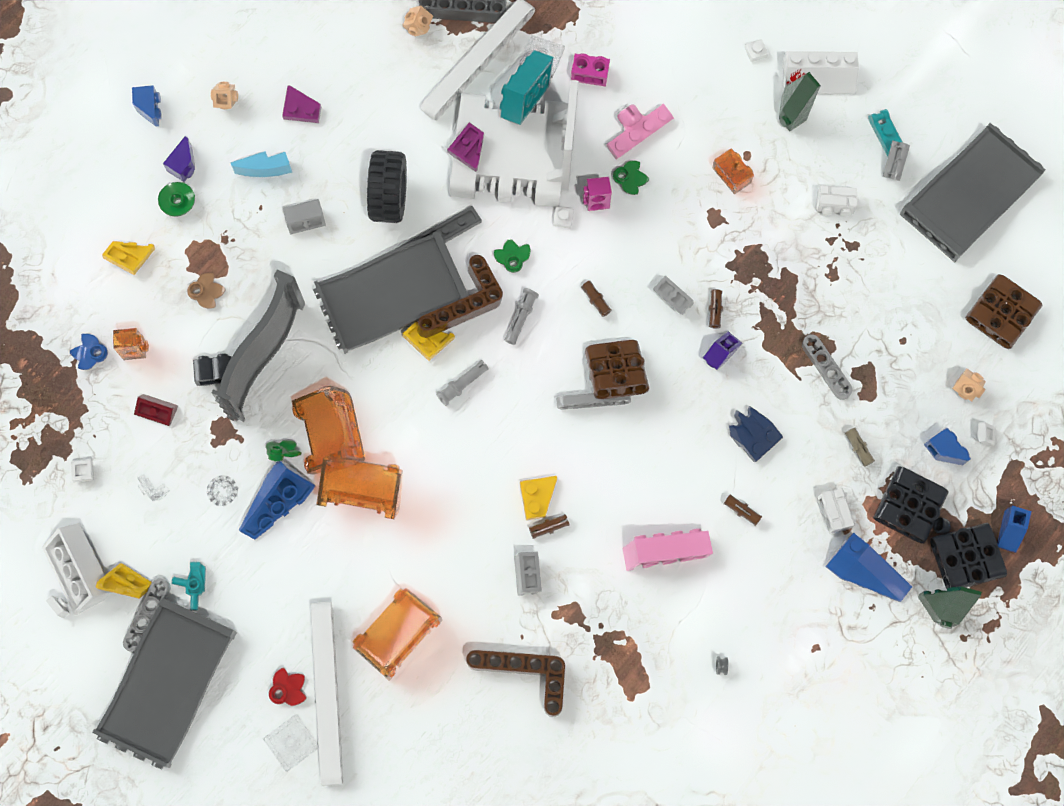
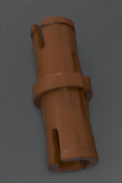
[581,280,612,317]
[708,289,723,329]
[723,494,763,526]
[529,514,570,539]

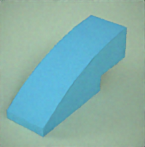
[231,151,292,177]

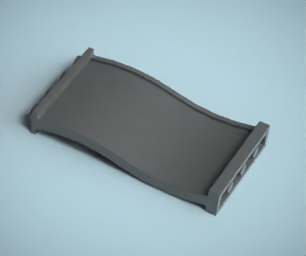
[900,123,1046,263]
[313,231,469,354]
[211,270,305,422]
[92,598,237,770]

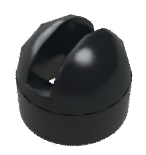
[934,517,951,534]

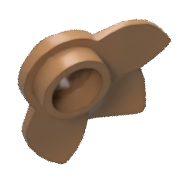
[187,273,226,309]

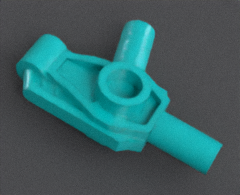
[171,562,206,611]

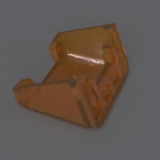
[292,385,365,475]
[316,453,403,519]
[352,588,443,681]

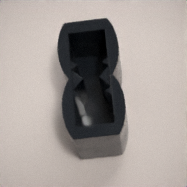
[193,353,232,386]

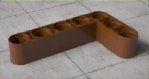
[417,255,503,338]
[466,650,565,717]

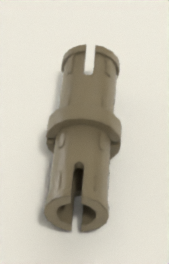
[845,427,875,467]

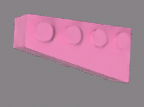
[622,529,713,571]

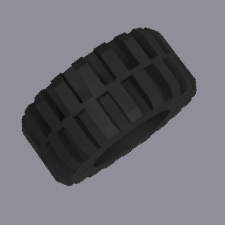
[367,150,407,223]

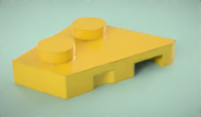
[102,241,155,275]
[402,321,455,361]
[520,476,557,521]
[96,563,152,599]

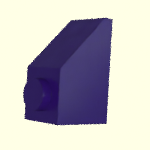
[163,136,195,182]
[703,331,743,370]

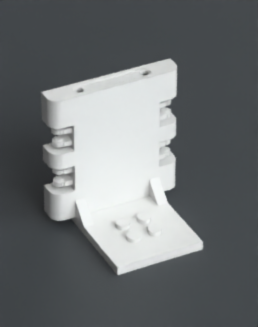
[450,80,579,207]

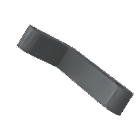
[419,0,507,23]

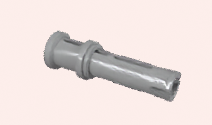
[504,288,539,345]
[436,360,489,406]

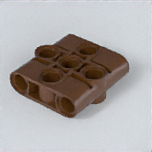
[965,274,1043,349]
[585,340,649,399]

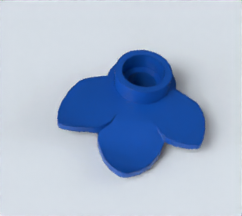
[70,334,108,370]

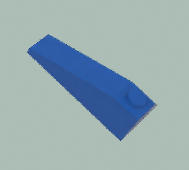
[239,461,316,540]
[825,533,912,602]

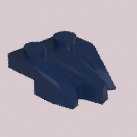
[729,406,783,462]

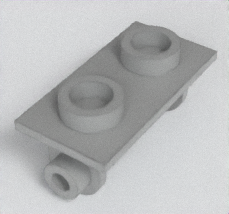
[882,141,910,181]

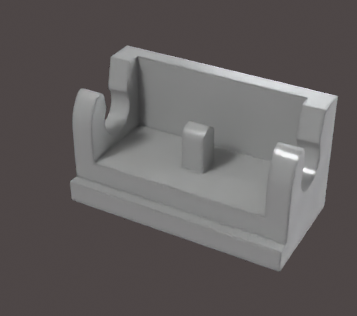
[283,199,326,235]
[653,275,694,315]
[514,552,542,596]

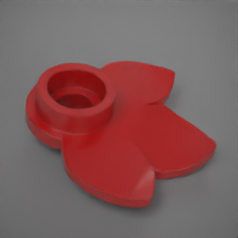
[269,668,307,706]

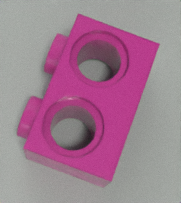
[571,53,610,87]
[583,176,612,211]

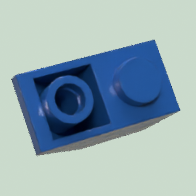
[132,85,162,127]
[924,428,971,466]
[997,506,1032,553]

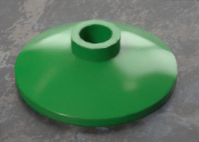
[158,182,195,217]

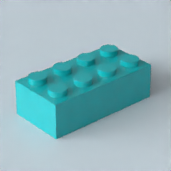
[499,50,554,125]

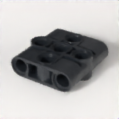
[873,466,949,544]
[930,523,1007,589]

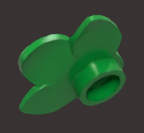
[613,161,649,195]
[494,238,531,273]
[265,440,302,461]

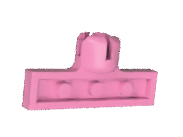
[606,104,674,160]

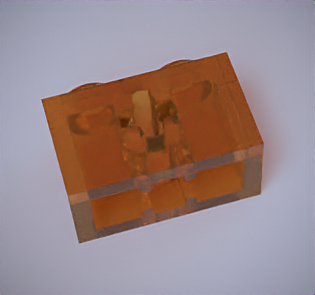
[712,148,754,195]
[113,328,149,360]

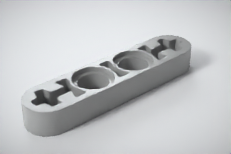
[802,334,852,400]
[556,393,631,410]
[123,578,171,653]

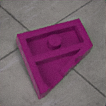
[282,85,322,123]
[447,122,484,172]

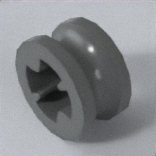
[716,656,728,675]

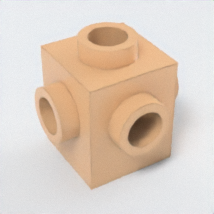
[403,6,433,36]
[211,81,238,109]
[952,368,986,402]

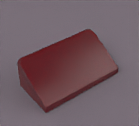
[134,394,178,426]

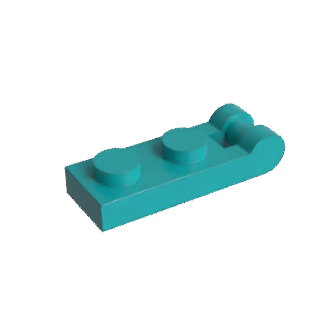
[868,109,903,157]

